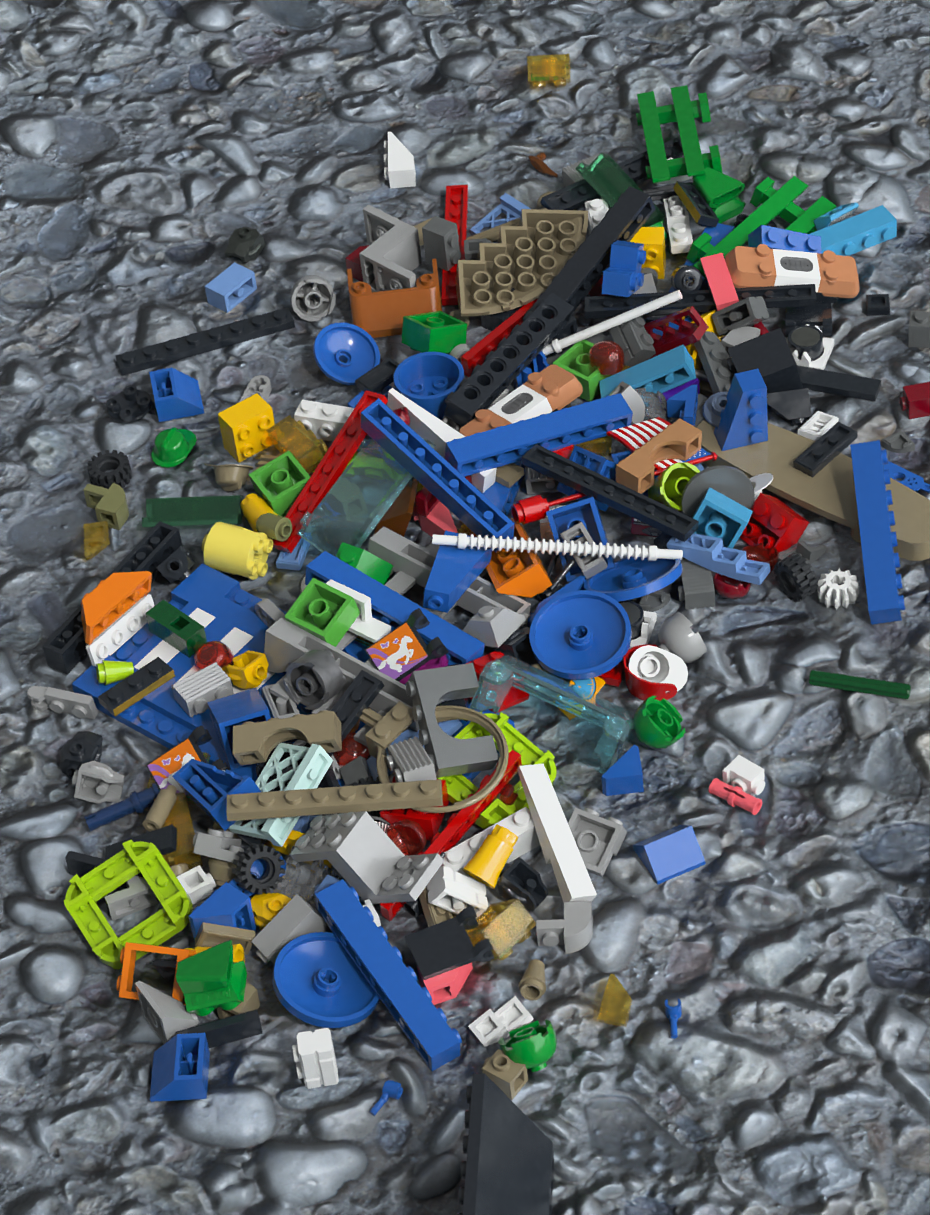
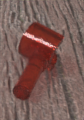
[499,784,518,805]

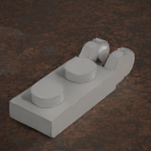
[27,685,98,720]

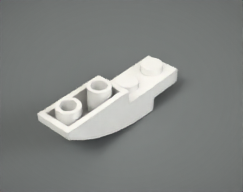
[663,196,693,254]

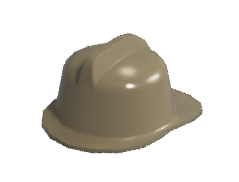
[204,464,253,492]

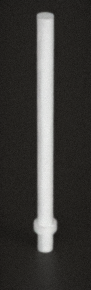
[542,290,682,356]

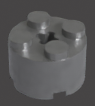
[284,649,346,710]

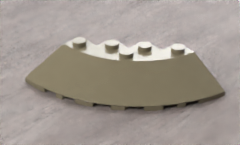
[455,209,588,317]

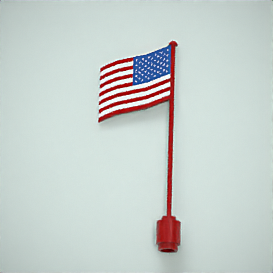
[511,417,717,525]

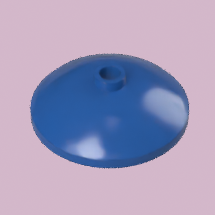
[313,323,380,385]

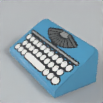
[814,202,859,231]

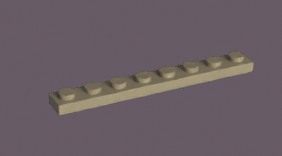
[226,779,443,821]

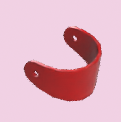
[623,644,677,701]

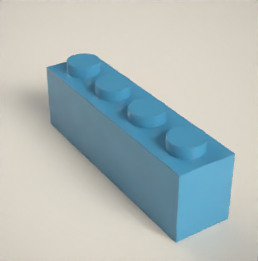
[810,205,897,256]
[599,345,696,401]

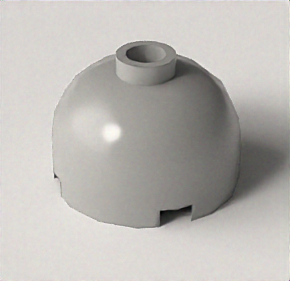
[290,275,336,321]
[658,612,706,663]

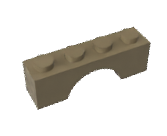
[233,710,342,765]

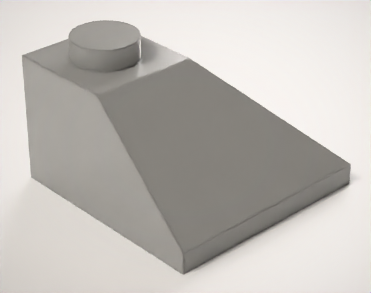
[463,605,526,648]
[135,981,199,1044]

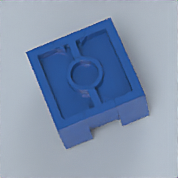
[556,445,618,511]

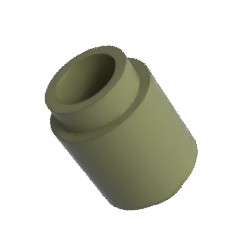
[256,513,292,541]

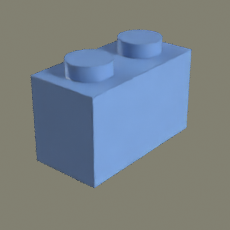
[205,262,257,313]

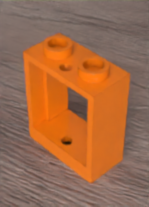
[117,942,197,1005]

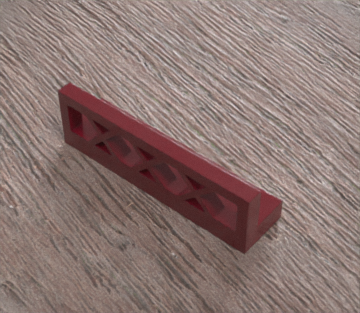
[644,306,709,360]

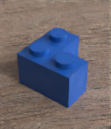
[602,240,646,297]

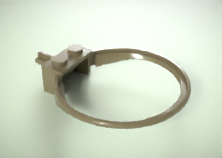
[359,701,509,813]

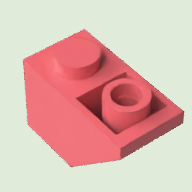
[417,962,473,1005]

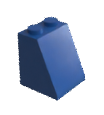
[207,688,271,770]

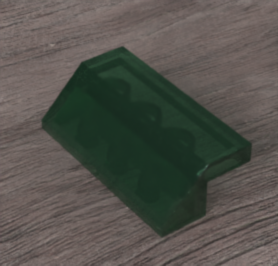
[575,152,665,227]
[142,495,244,527]

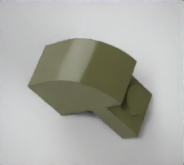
[83,483,129,530]

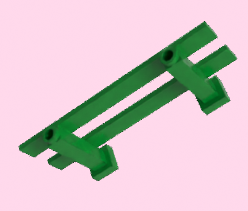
[636,85,722,183]
[687,176,836,278]

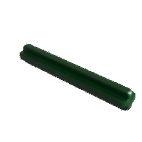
[809,670,911,699]

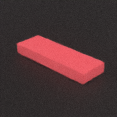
[700,253,739,311]

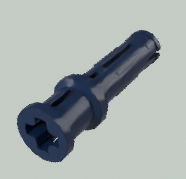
[84,782,160,831]

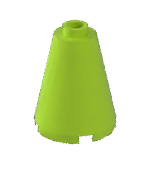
[648,462,700,511]

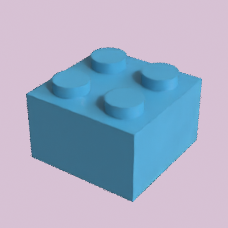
[691,487,753,549]

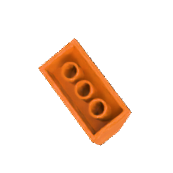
[486,518,552,598]

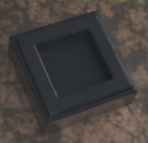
[866,294,890,316]

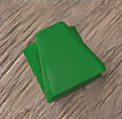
[693,167,746,224]
[176,940,247,1016]

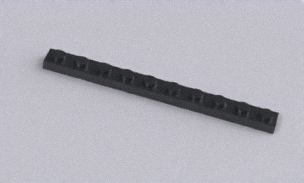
[585,284,817,319]

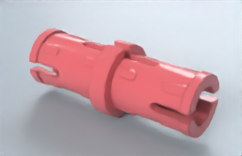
[708,778,762,815]

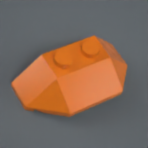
[81,571,152,645]

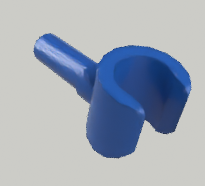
[664,999,682,1039]
[369,1080,403,1116]

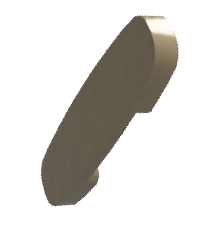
[697,419,930,561]

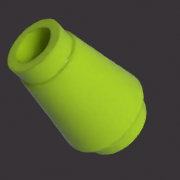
[96,660,134,685]

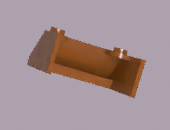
[347,259,442,338]

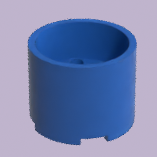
[394,352,465,420]

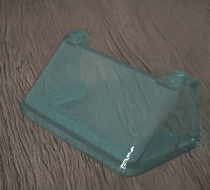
[297,437,436,557]
[470,655,634,774]

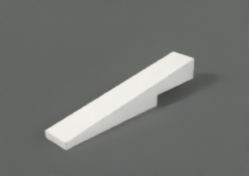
[387,388,497,493]
[517,764,597,903]

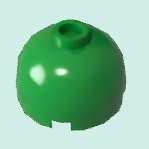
[633,696,685,749]
[498,1020,557,1072]

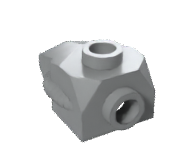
[72,761,125,804]

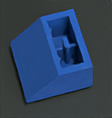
[149,367,204,422]
[189,882,257,947]
[150,1033,210,1102]

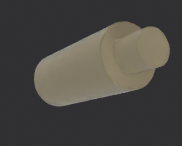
[143,785,177,832]

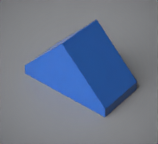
[601,745,644,796]

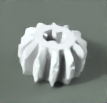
[817,568,859,610]

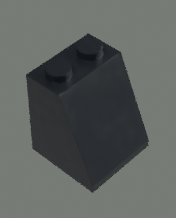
[726,328,803,394]

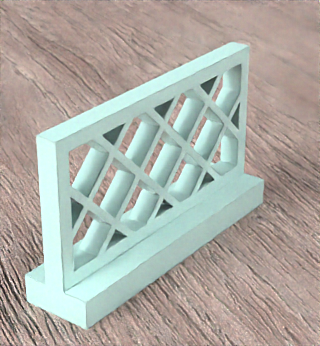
[228,743,333,847]

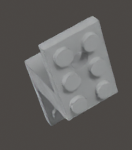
[359,204,422,292]
[290,811,444,904]

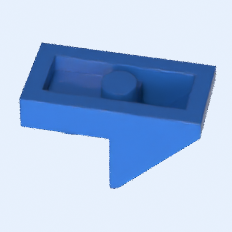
[667,385,698,427]

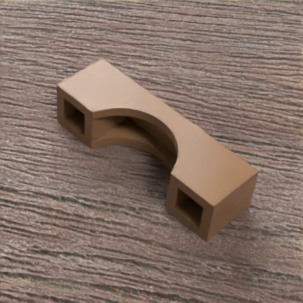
[615,418,702,494]

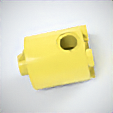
[202,522,273,580]

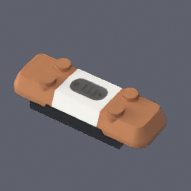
[725,244,860,303]
[459,364,583,437]

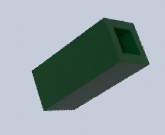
[145,599,208,658]

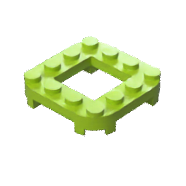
[437,712,556,829]
[63,840,193,970]

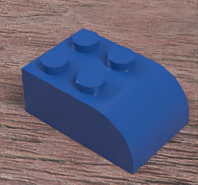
[546,497,615,583]

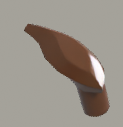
[528,152,558,178]

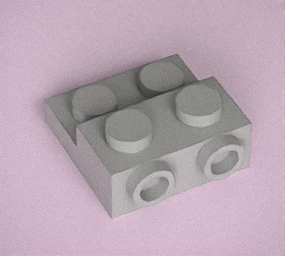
[568,807,627,877]
[193,828,244,863]

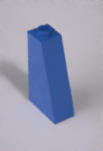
[423,531,492,613]

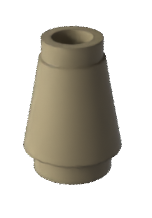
[519,959,546,1000]

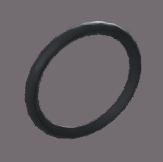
[643,309,690,320]

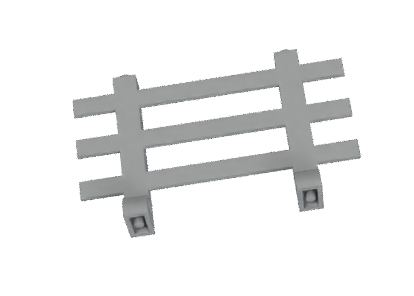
[264,526,531,747]

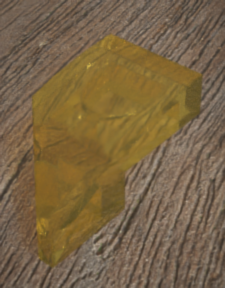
[83,521,110,560]
[598,974,632,1027]

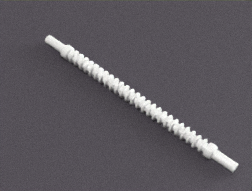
[432,533,683,561]

